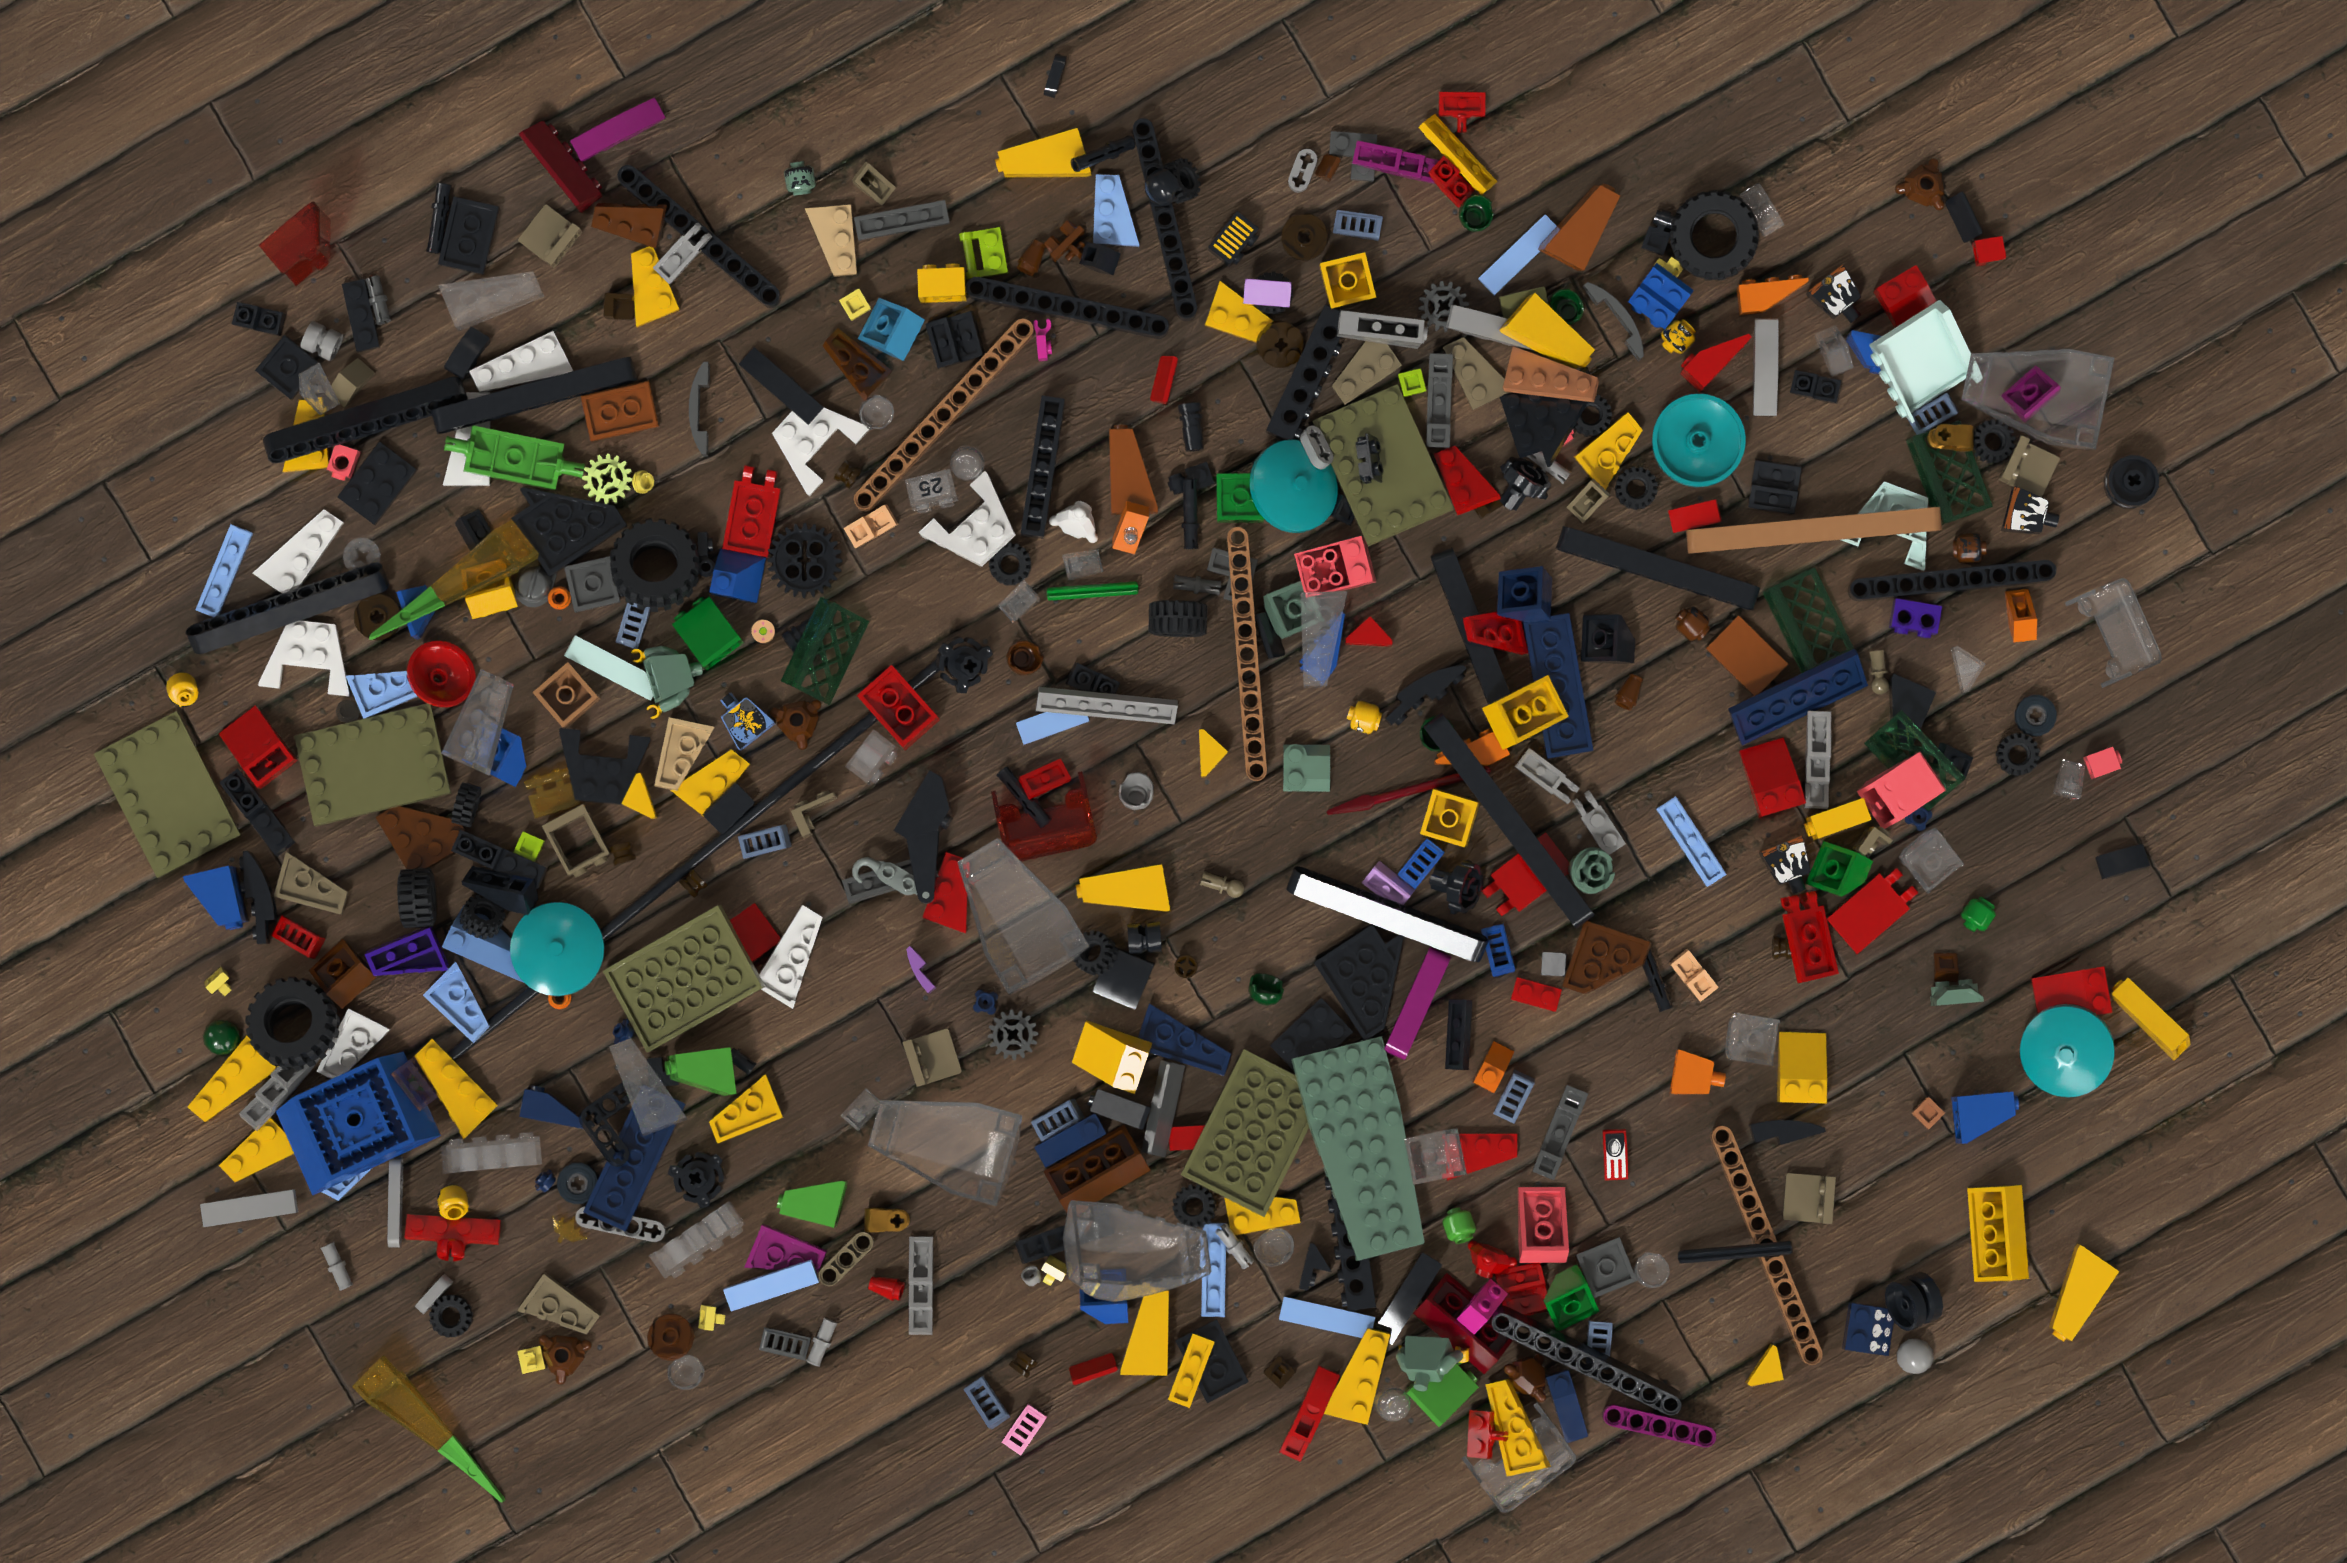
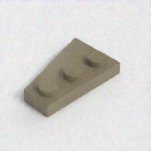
[1442,337,1510,410]
[1332,341,1402,406]
[274,852,349,915]

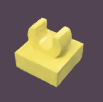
[1654,257,1683,277]
[839,289,871,321]
[204,967,231,996]
[1041,1255,1070,1286]
[698,1305,725,1331]
[517,1346,546,1374]

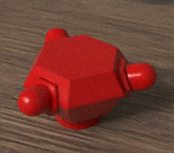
[1468,1240,1517,1279]

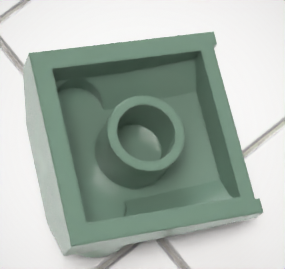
[1263,581,1325,639]
[1283,744,1330,792]
[1930,979,1984,1006]

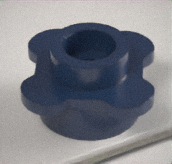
[1905,807,1932,831]
[973,990,998,1015]
[613,1019,634,1045]
[535,1169,556,1193]

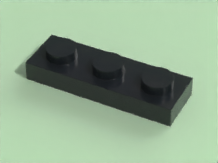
[342,279,380,353]
[1445,999,1472,1070]

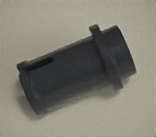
[731,1048,757,1075]

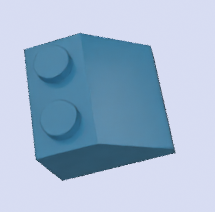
[858,298,925,361]

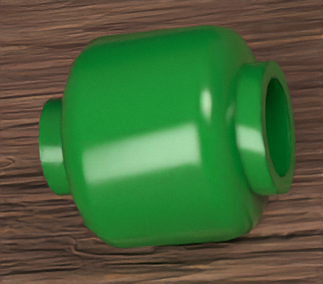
[1961,897,1996,932]

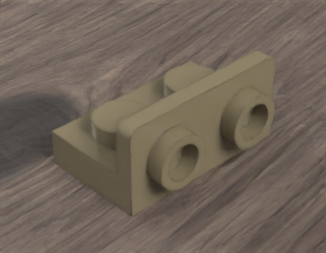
[1851,826,1893,855]

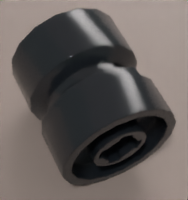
[1127,922,1162,954]

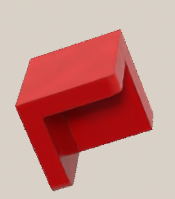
[1972,236,2006,266]

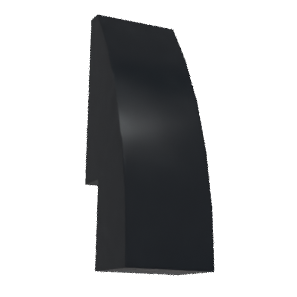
[1748,1120,1826,1145]

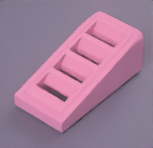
[1002,1403,1047,1455]

